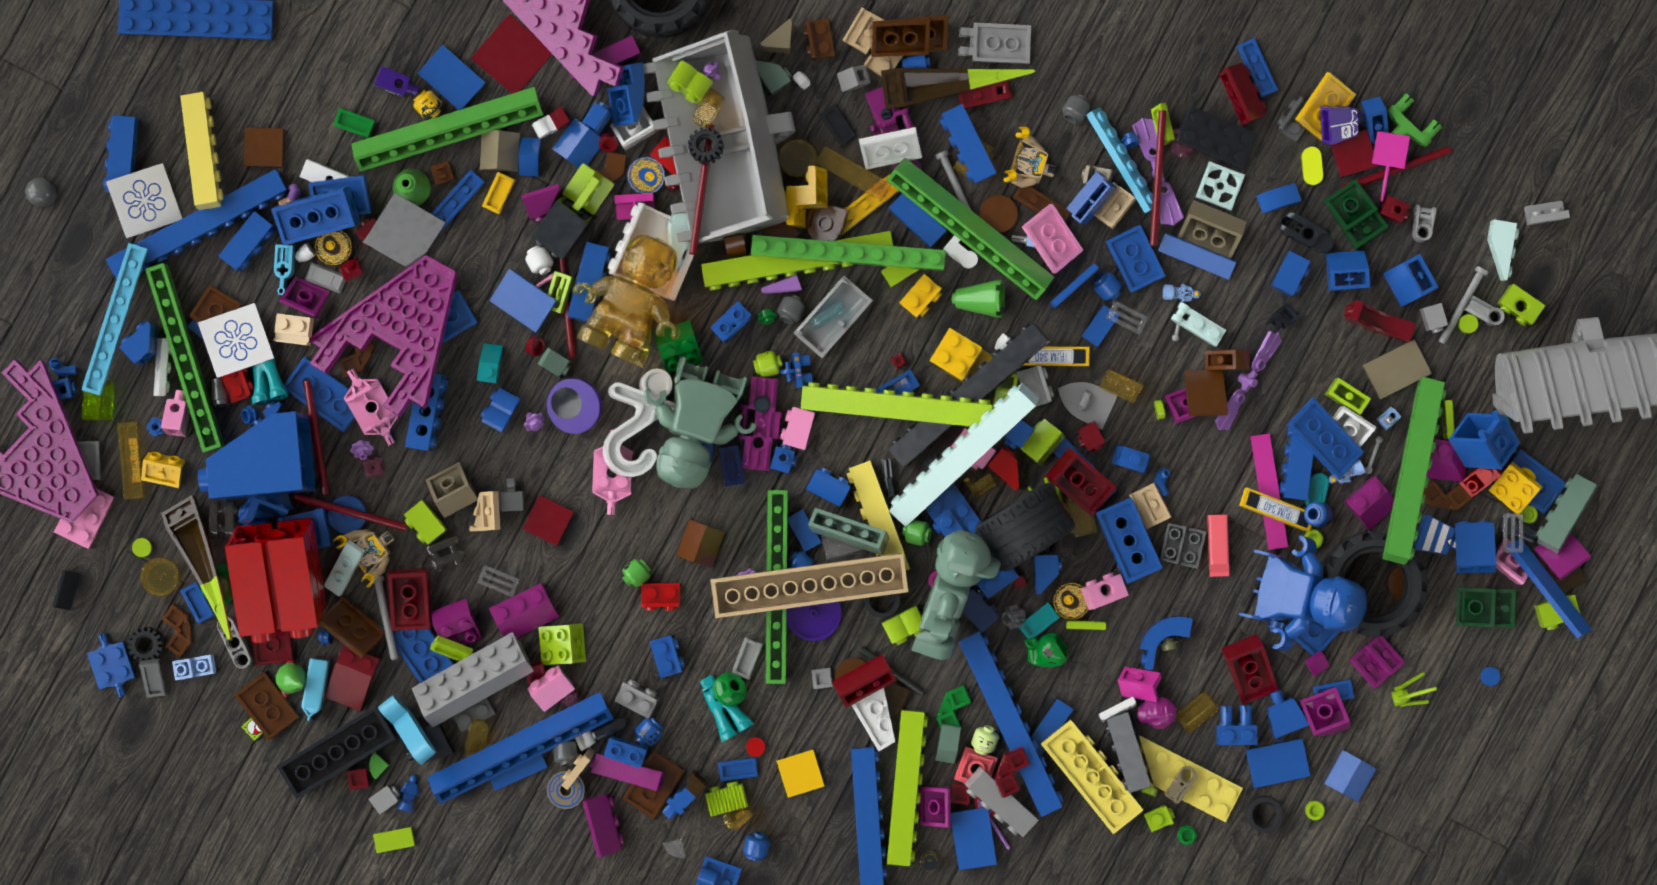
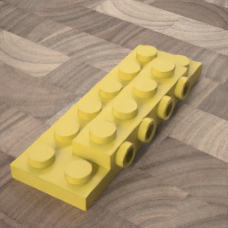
[1041,719,1143,834]

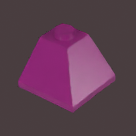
[521,184,562,222]
[1426,439,1466,482]
[1300,687,1351,736]

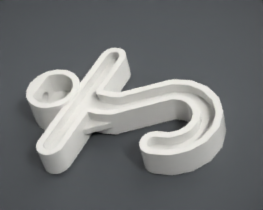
[602,368,675,478]

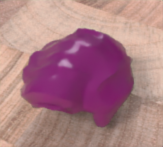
[1137,697,1177,729]

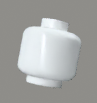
[525,245,554,275]

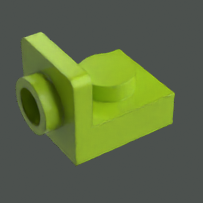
[1144,805,1175,832]

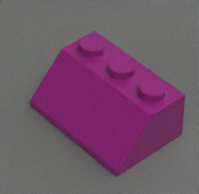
[489,583,559,638]
[583,793,625,858]

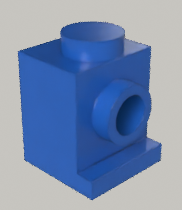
[53,378,77,400]

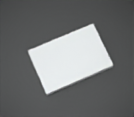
[859,127,922,170]

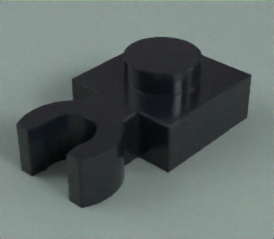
[1265,304,1299,334]

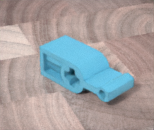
[274,244,296,296]

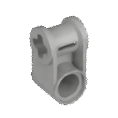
[1412,204,1436,243]

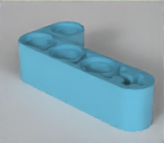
[378,695,436,765]

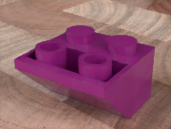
[430,599,483,646]

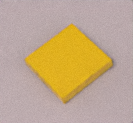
[777,749,824,798]

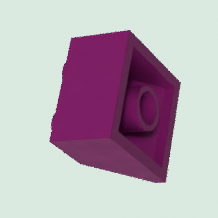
[1343,476,1394,531]

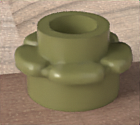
[1160,638,1178,651]

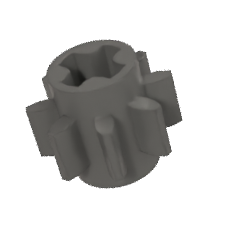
[1002,605,1026,629]

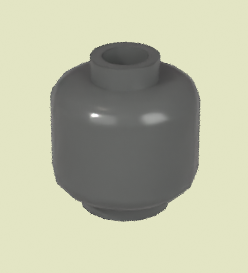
[1062,94,1090,124]
[777,295,805,325]
[552,740,579,767]

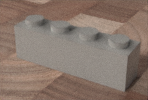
[964,767,1039,837]

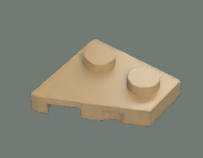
[469,491,500,532]
[561,747,596,790]

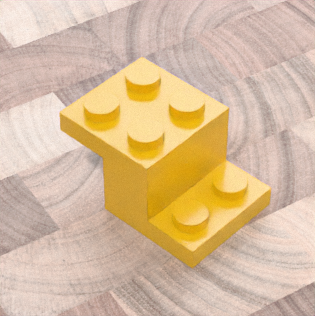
[785,166,828,228]
[930,328,992,383]

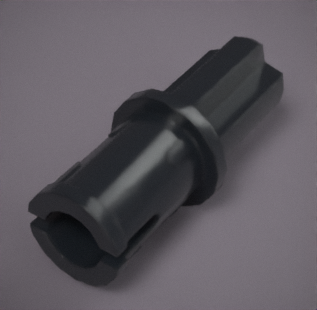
[880,458,896,497]

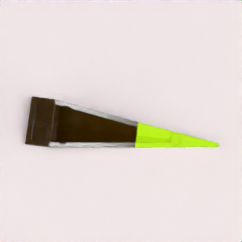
[881,68,1035,109]
[161,495,232,641]

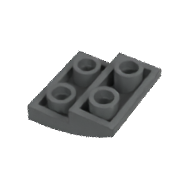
[1160,523,1207,569]

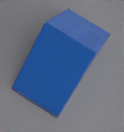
[519,137,541,177]

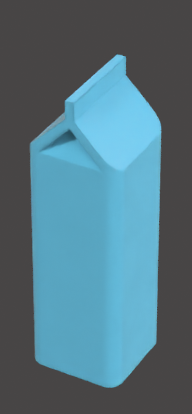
[301,657,331,721]

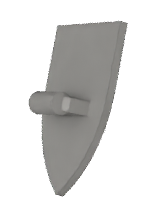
[1058,382,1118,430]

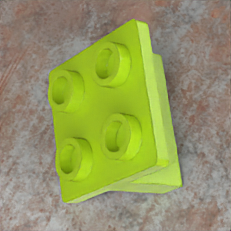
[562,163,614,215]

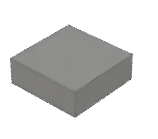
[811,668,833,689]

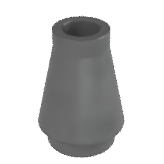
[211,378,230,408]

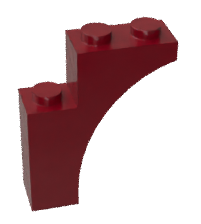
[1343,300,1416,343]

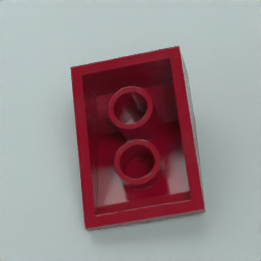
[1045,448,1117,516]
[388,568,431,631]
[1221,634,1278,705]
[325,644,382,711]

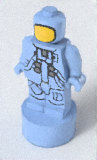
[1163,284,1201,303]
[1328,459,1366,484]

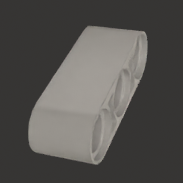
[217,616,254,669]

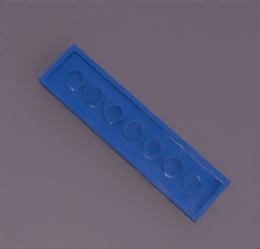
[118,0,274,40]

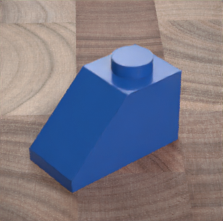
[1361,97,1389,144]
[1033,555,1062,594]

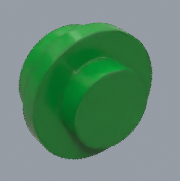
[758,309,777,325]
[1177,825,1197,845]

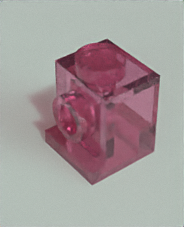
[1171,129,1192,158]

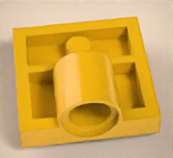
[1489,462,1542,515]

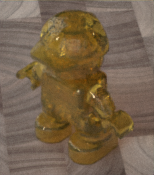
[572,235,680,367]

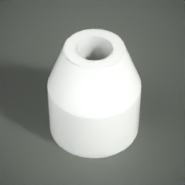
[295,243,316,262]
[994,333,1010,350]

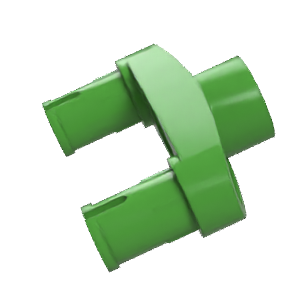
[1387,94,1442,147]

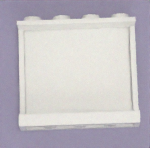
[608,202,694,301]

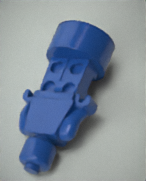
[397,775,419,813]

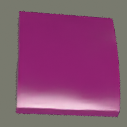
[1534,533,1591,580]
[1349,636,1405,689]

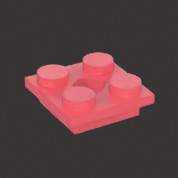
[954,746,998,783]

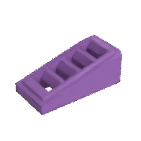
[761,275,802,294]

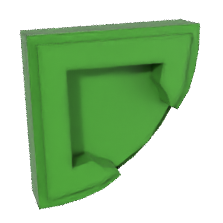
[369,752,389,779]

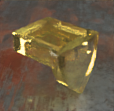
[963,474,996,498]

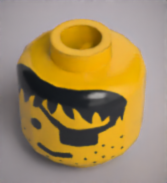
[413,90,442,118]

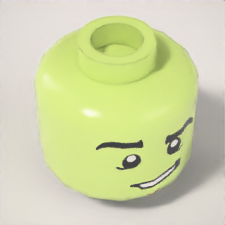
[971,725,999,755]

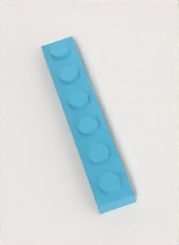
[1086,107,1153,213]

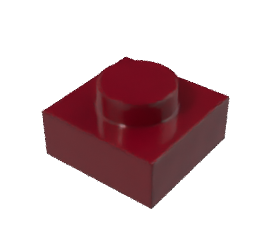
[339,258,363,282]
[526,661,546,687]
[347,768,370,790]
[950,783,970,805]

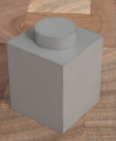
[837,65,871,92]
[1420,303,1448,333]
[369,784,401,815]

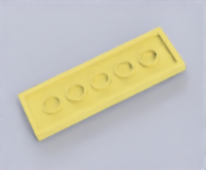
[1139,735,1243,822]

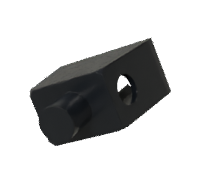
[405,724,455,763]

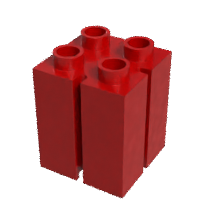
[225,518,327,643]

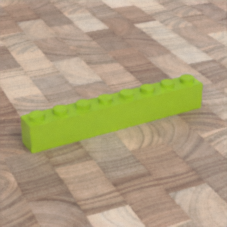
[887,709,928,866]

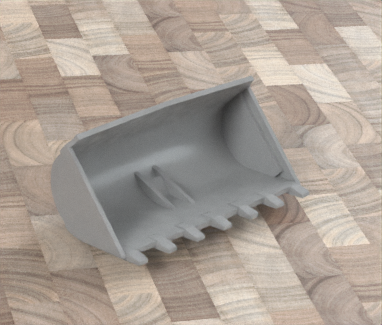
[643,30,796,244]
[1492,317,1657,434]

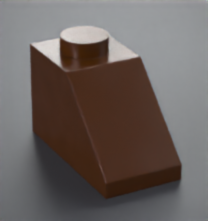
[1205,350,1250,370]

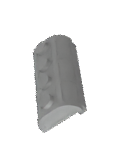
[794,276,873,358]

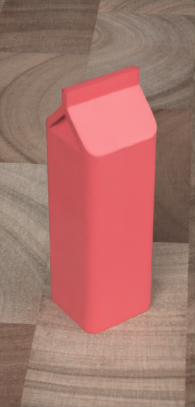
[1207,515,1229,577]

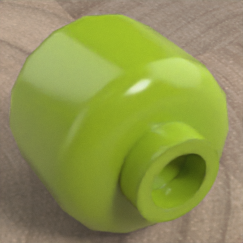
[753,351,783,378]

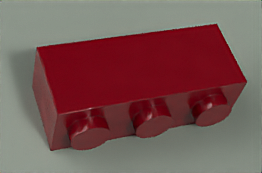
[832,654,897,708]

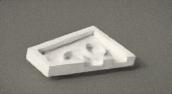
[852,688,895,751]

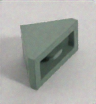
[935,724,961,764]

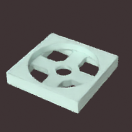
[1195,161,1245,211]

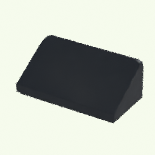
[52,570,80,610]

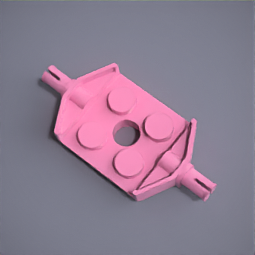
[344,368,398,446]
[592,430,633,515]

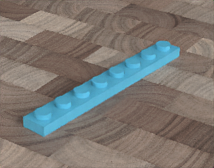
[81,243,149,396]

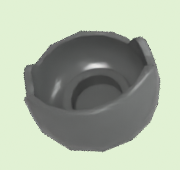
[25,177,57,208]

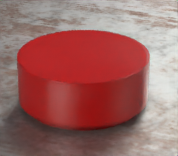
[746,737,765,757]

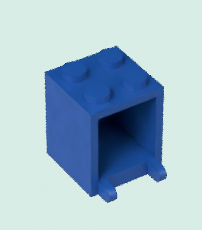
[1449,410,1520,470]

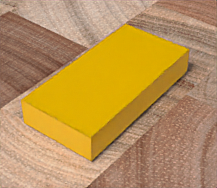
[482,172,516,215]

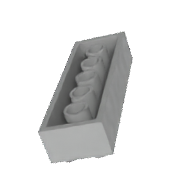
[412,632,534,727]

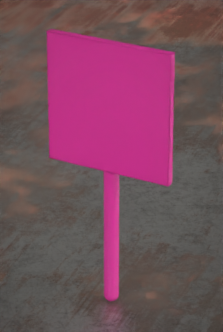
[1372,131,1410,202]

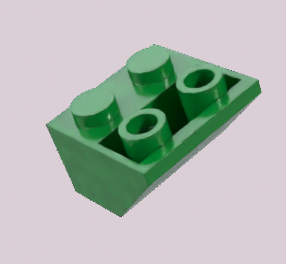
[653,320,703,373]

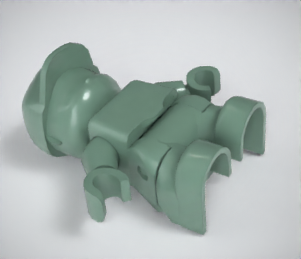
[644,357,756,489]
[912,530,1001,660]

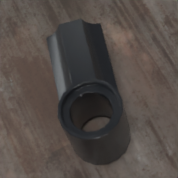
[1497,513,1539,542]

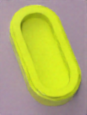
[1301,147,1323,185]

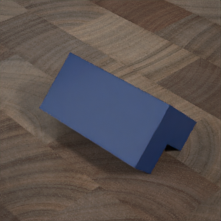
[1066,172,1117,224]

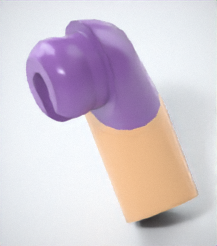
[278,183,301,205]

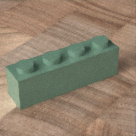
[1536,474,1597,554]
[808,508,889,556]

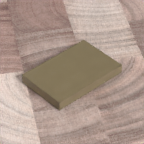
[1362,339,1432,400]

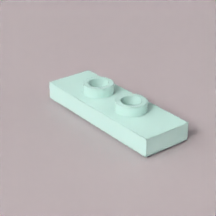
[324,540,365,597]

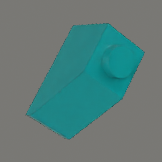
[477,343,503,384]

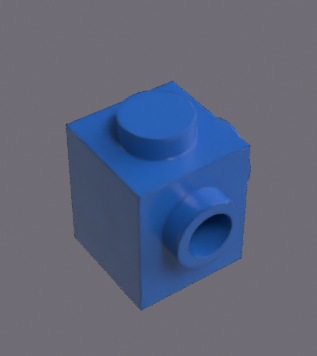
[770,444,797,473]

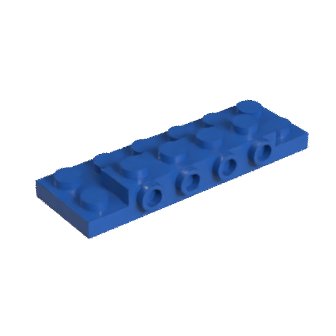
[925,482,1019,599]

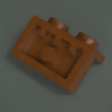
[802,18,835,61]

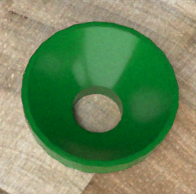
[713,672,747,707]

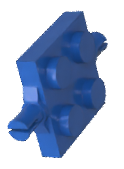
[87,633,137,697]

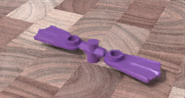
[1132,118,1184,226]
[1215,331,1282,430]

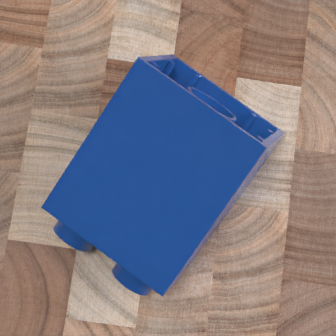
[198,411,316,500]

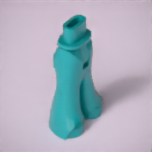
[252,353,288,405]
[700,674,754,743]

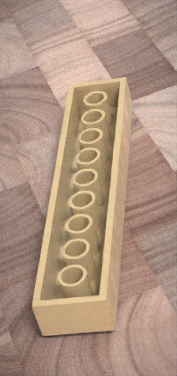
[710,553,908,618]

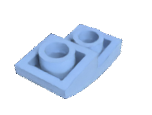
[172,654,217,680]

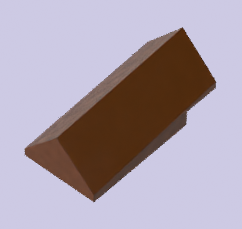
[869,15,948,57]

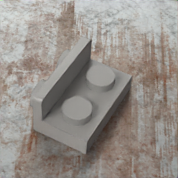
[1524,201,1570,226]

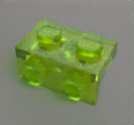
[82,381,114,420]

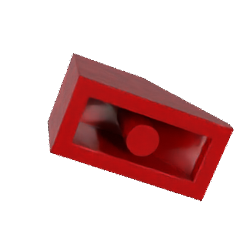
[987,448,1019,491]

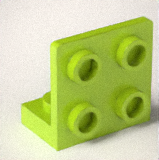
[539,623,586,665]

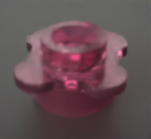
[363,457,384,478]
[560,689,579,707]

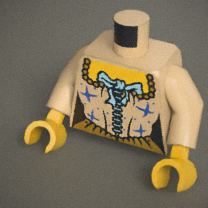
[1004,127,1056,188]
[333,529,394,587]

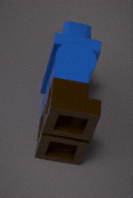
[662,770,708,820]

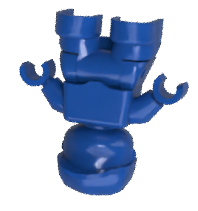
[1239,535,1367,651]

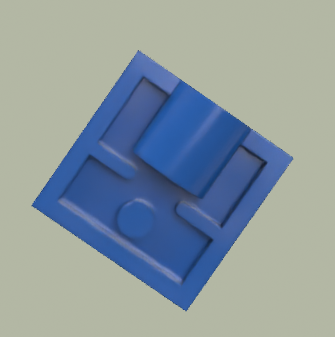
[695,856,742,885]

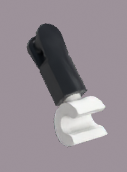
[575,717,626,751]

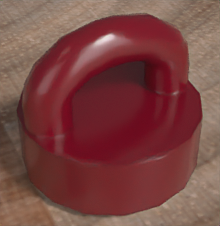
[599,133,619,152]
[525,336,545,356]

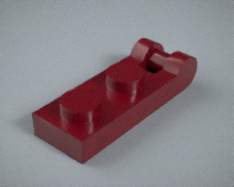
[957,80,1013,109]

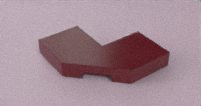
[994,746,1030,798]

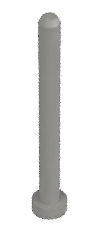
[935,150,971,210]
[1439,266,1489,344]
[373,576,398,660]

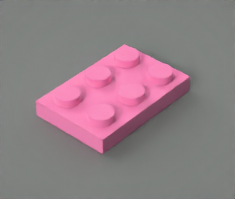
[1022,204,1083,273]
[54,488,115,549]

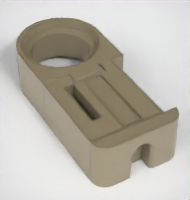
[1164,766,1197,804]

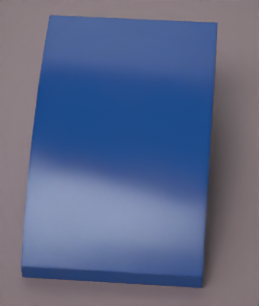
[607,62,645,126]

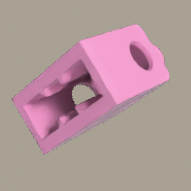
[161,390,190,437]

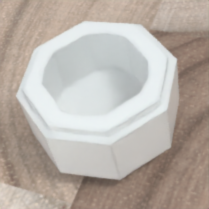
[792,71,810,90]

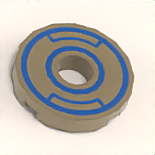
[547,771,585,809]

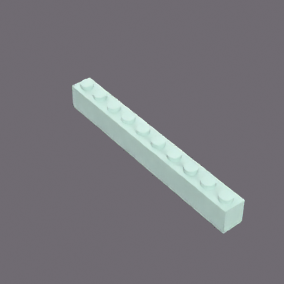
[889,383,1039,527]

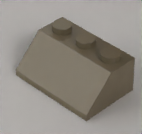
[1177,200,1246,258]

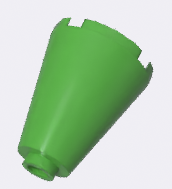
[393,169,431,206]
[952,280,1005,318]

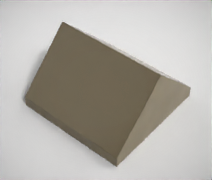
[760,19,793,54]
[480,130,520,172]

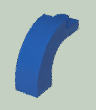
[1139,616,1193,670]

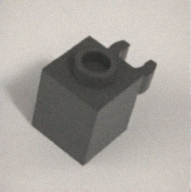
[499,478,525,512]

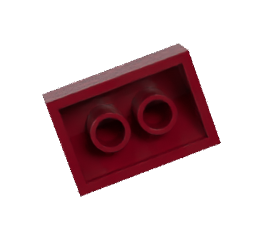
[1218,62,1267,126]

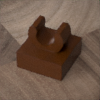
[430,161,455,186]

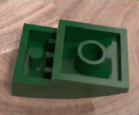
[1324,179,1389,251]
[1456,587,1517,628]

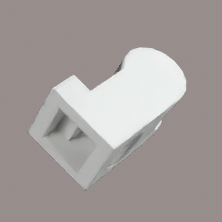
[943,235,978,269]

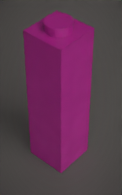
[569,36,641,84]
[590,754,666,791]

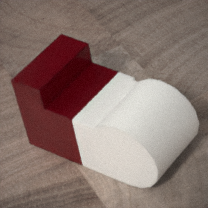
[532,106,571,139]

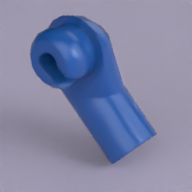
[49,358,77,377]
[1153,468,1170,497]

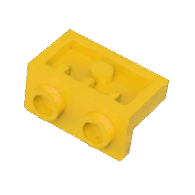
[899,274,942,318]
[141,452,186,488]

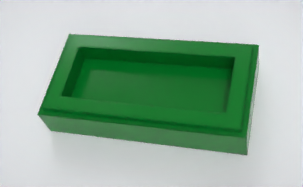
[333,108,376,139]

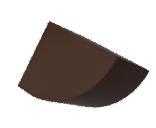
[724,234,747,259]

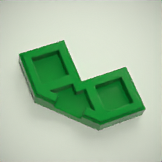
[936,685,971,728]

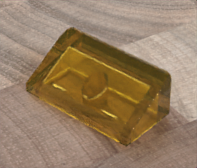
[1176,692,1218,733]

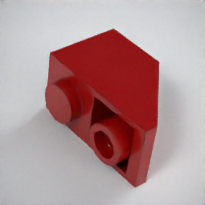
[1459,467,1505,498]

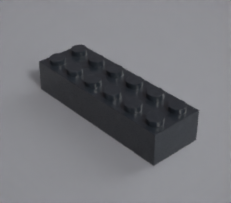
[277,705,399,799]

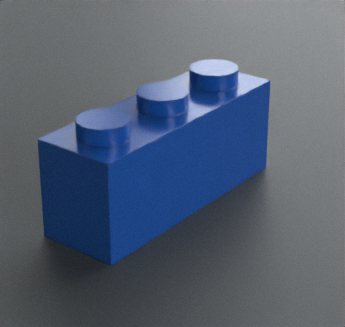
[889,193,947,248]
[219,211,275,272]

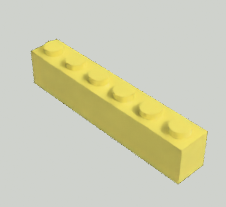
[181,92,224,210]
[846,461,910,570]

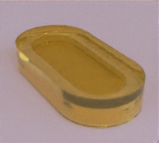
[465,719,489,756]

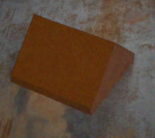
[676,519,725,568]

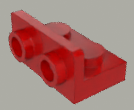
[221,368,254,404]
[641,583,680,611]

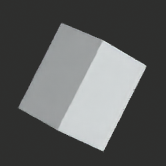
[610,106,658,151]
[1333,406,1376,447]

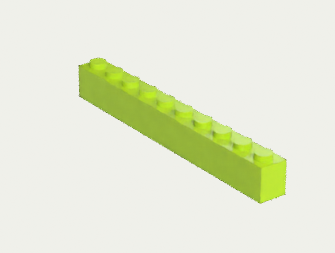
[701,231,893,291]
[801,382,995,426]

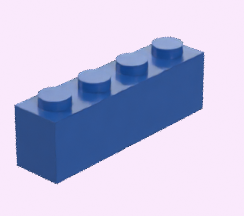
[939,104,996,185]
[103,115,139,193]
[567,242,611,323]
[1279,428,1313,501]

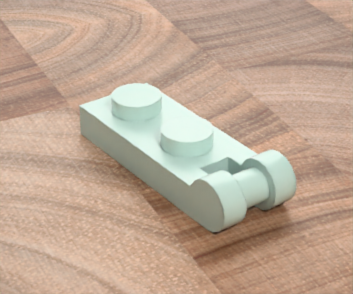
[1171,302,1226,347]

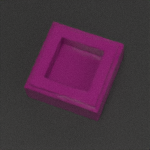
[1305,650,1330,676]

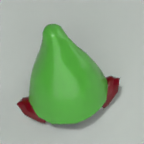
[276,658,307,699]

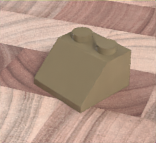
[426,462,478,518]

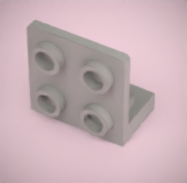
[1016,364,1054,407]
[615,679,659,718]

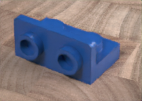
[649,635,685,678]

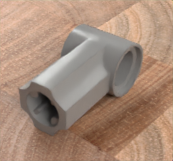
[1465,296,1505,326]

